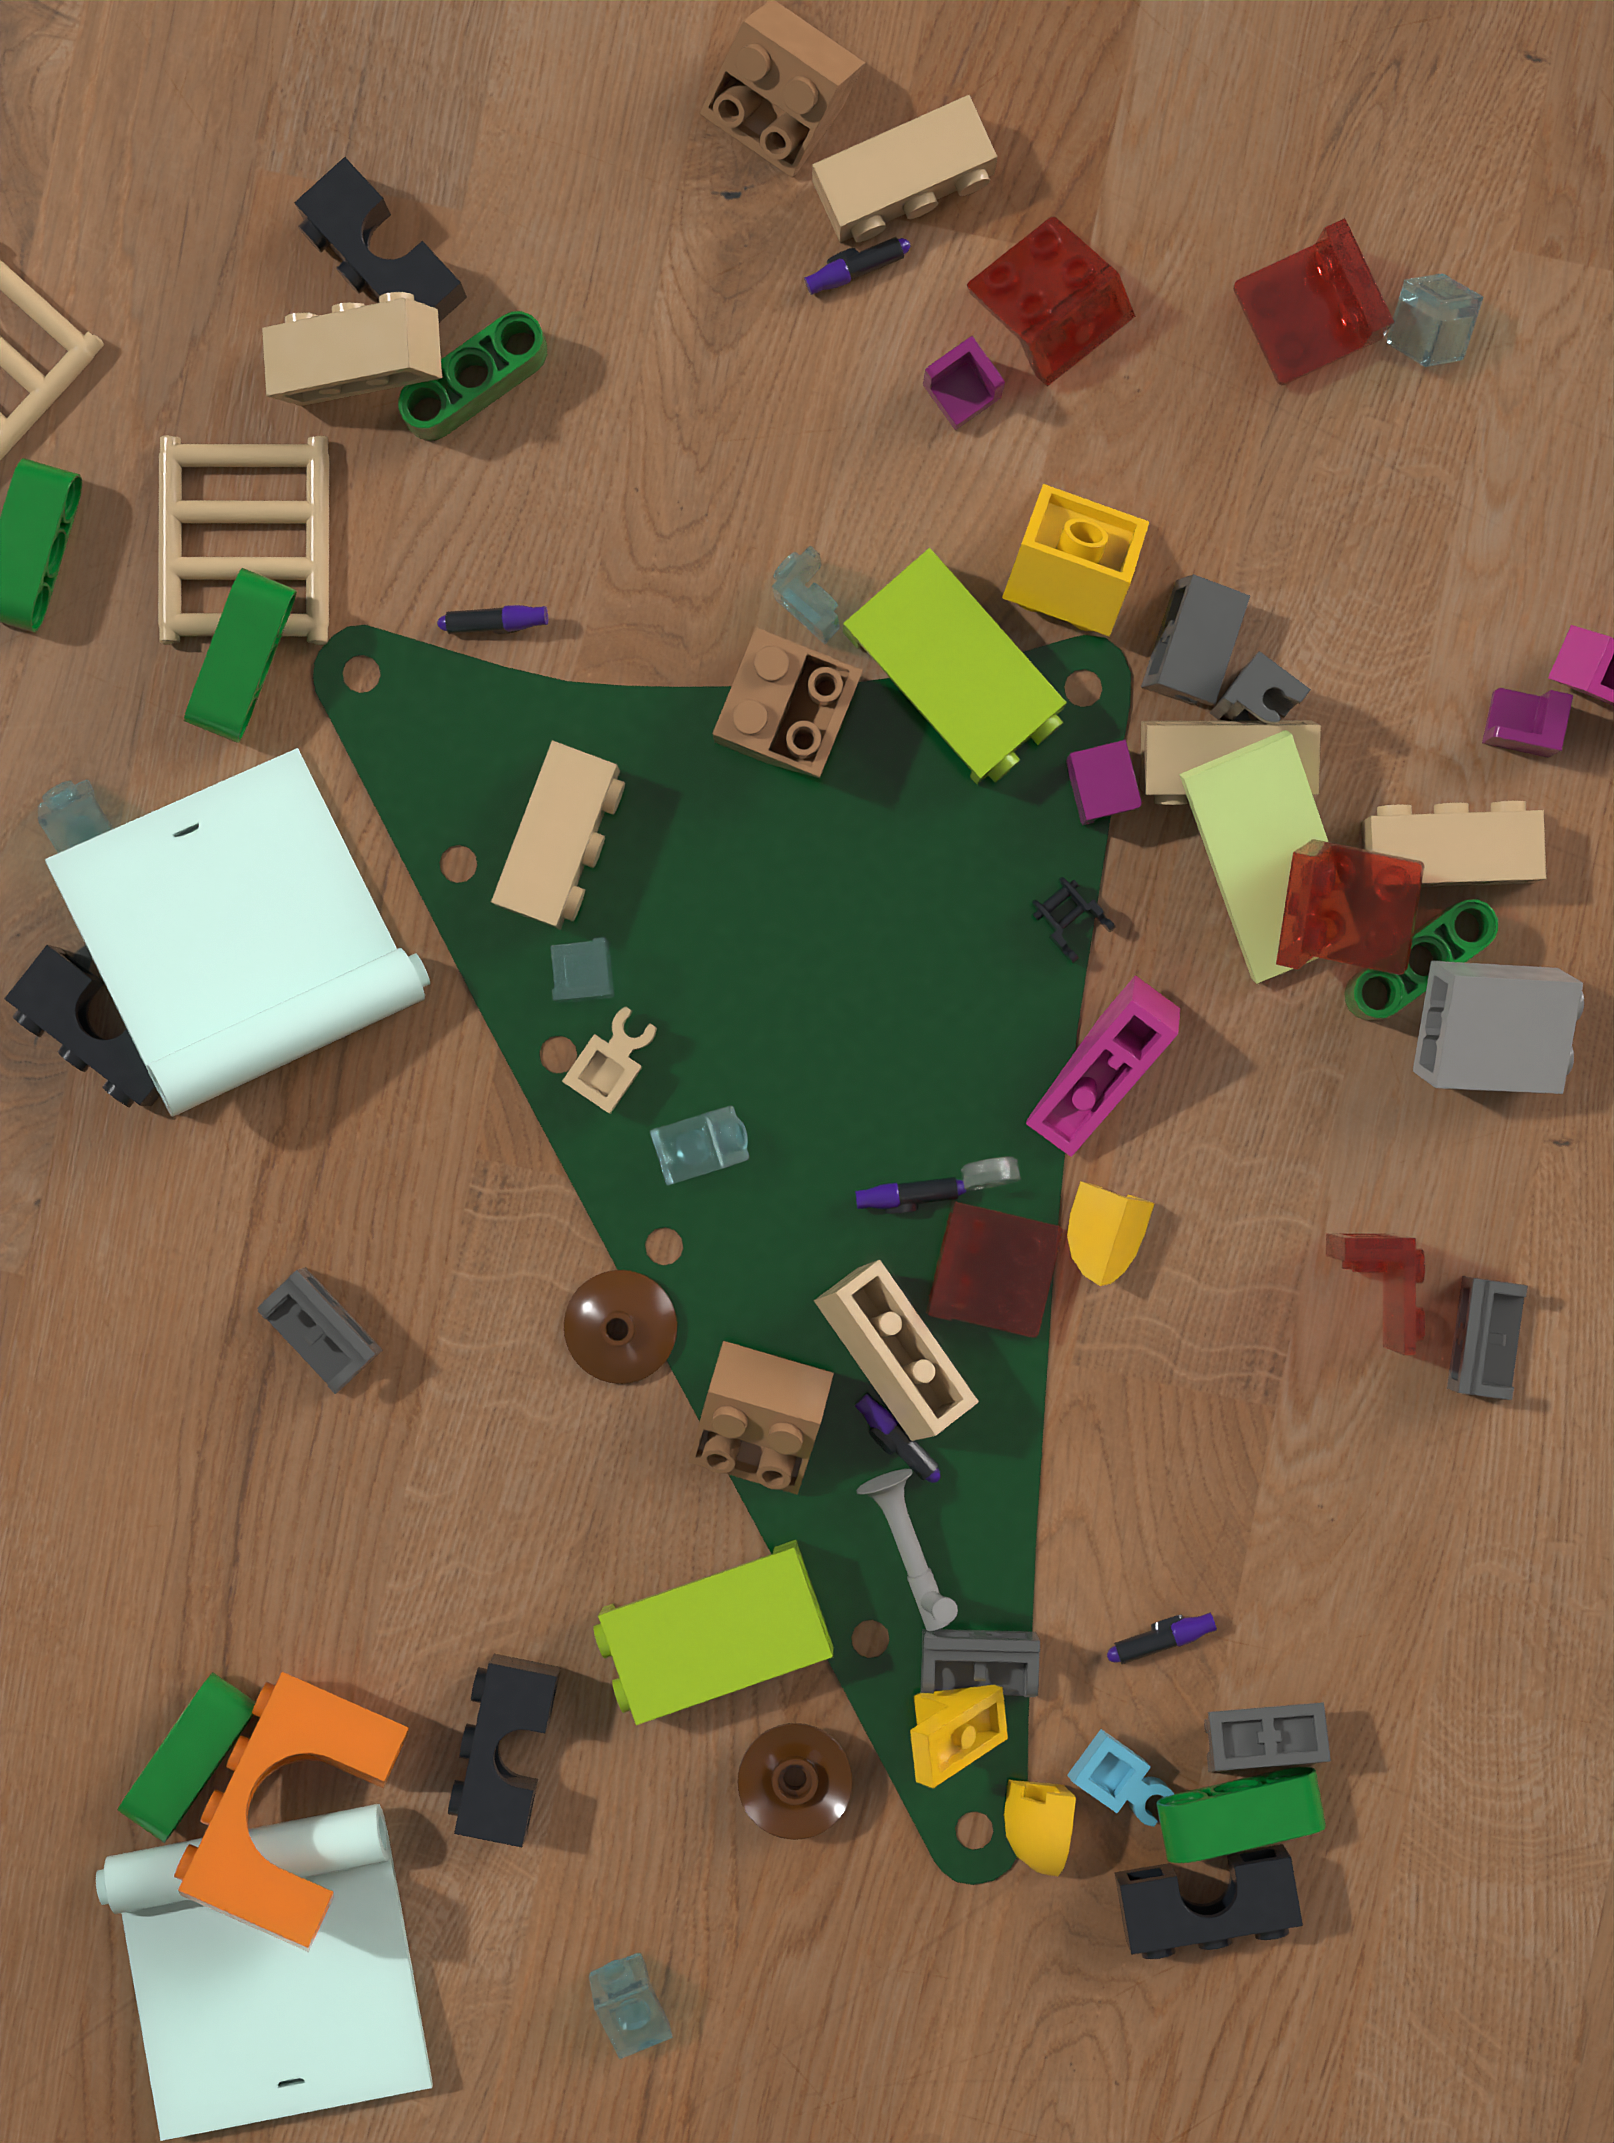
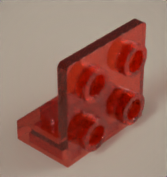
[967,217,1136,387]
[1233,218,1394,385]
[1276,839,1425,975]
[926,1201,1063,1338]
[1326,1233,1425,1355]

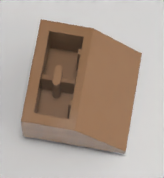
[700,0,865,177]
[713,627,863,778]
[688,1341,834,1495]

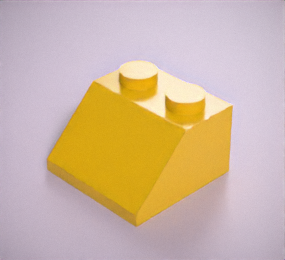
[1002,484,1149,637]

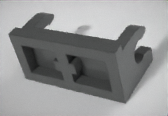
[1141,574,1250,705]
[1210,651,1311,724]
[257,1267,383,1394]
[1447,1276,1528,1400]
[921,1629,1040,1697]
[1204,1702,1331,1772]

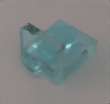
[772,546,840,644]
[38,779,114,853]
[650,1106,749,1185]
[589,1953,673,2059]

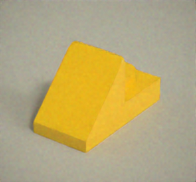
[910,1685,1008,1788]

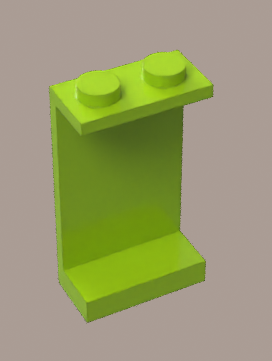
[843,548,1067,785]
[593,1540,834,1725]

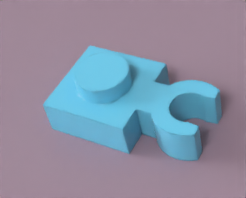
[1067,1729,1174,1826]

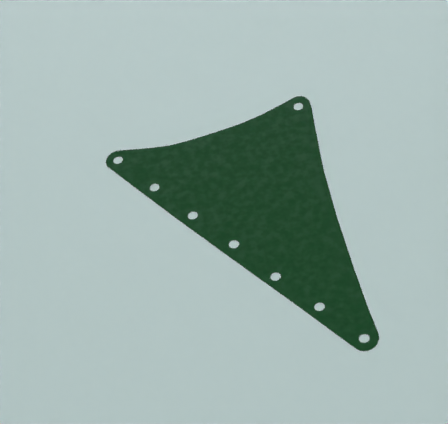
[313,625,1131,1885]

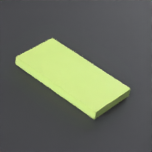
[1179,730,1362,984]

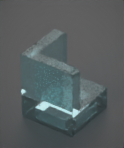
[1387,273,1484,367]
[551,937,614,1003]

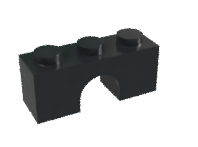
[294,157,467,323]
[4,945,160,1108]
[448,1653,561,1848]
[1114,1844,1303,1959]

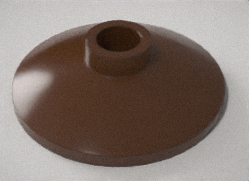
[564,1270,677,1384]
[737,1723,852,1840]

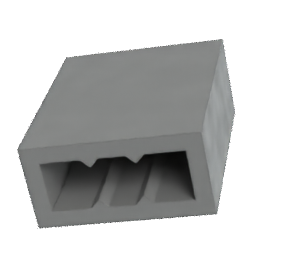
[1413,961,1584,1094]

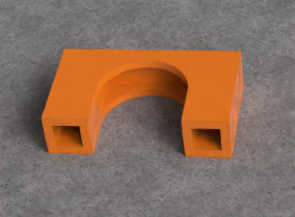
[174,1672,409,1952]

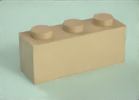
[812,95,997,243]
[262,292,442,406]
[1140,720,1321,805]
[491,740,625,930]
[1361,801,1546,889]
[814,1260,979,1441]

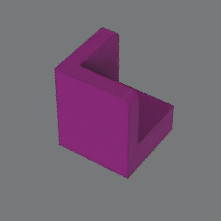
[923,336,1005,431]
[1482,688,1573,758]
[1066,740,1141,825]

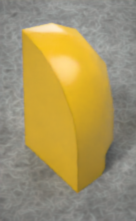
[1067,1181,1155,1286]
[1004,1780,1076,1877]

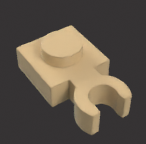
[562,1007,657,1114]

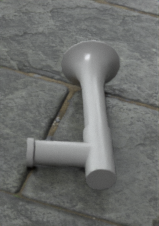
[856,1469,958,1631]

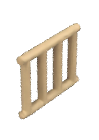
[0,260,104,461]
[158,435,329,645]

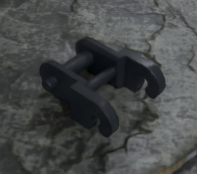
[1032,877,1116,964]

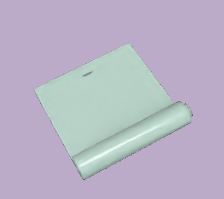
[45,748,430,1117]
[96,1804,433,2141]

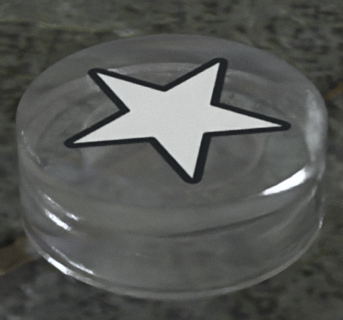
[961,1157,1021,1190]

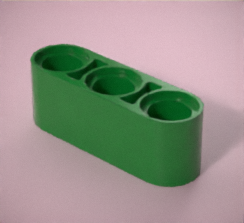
[398,311,547,441]
[0,458,82,632]
[184,568,297,743]
[1344,899,1498,1020]
[117,1672,256,1843]
[1156,1767,1326,1863]

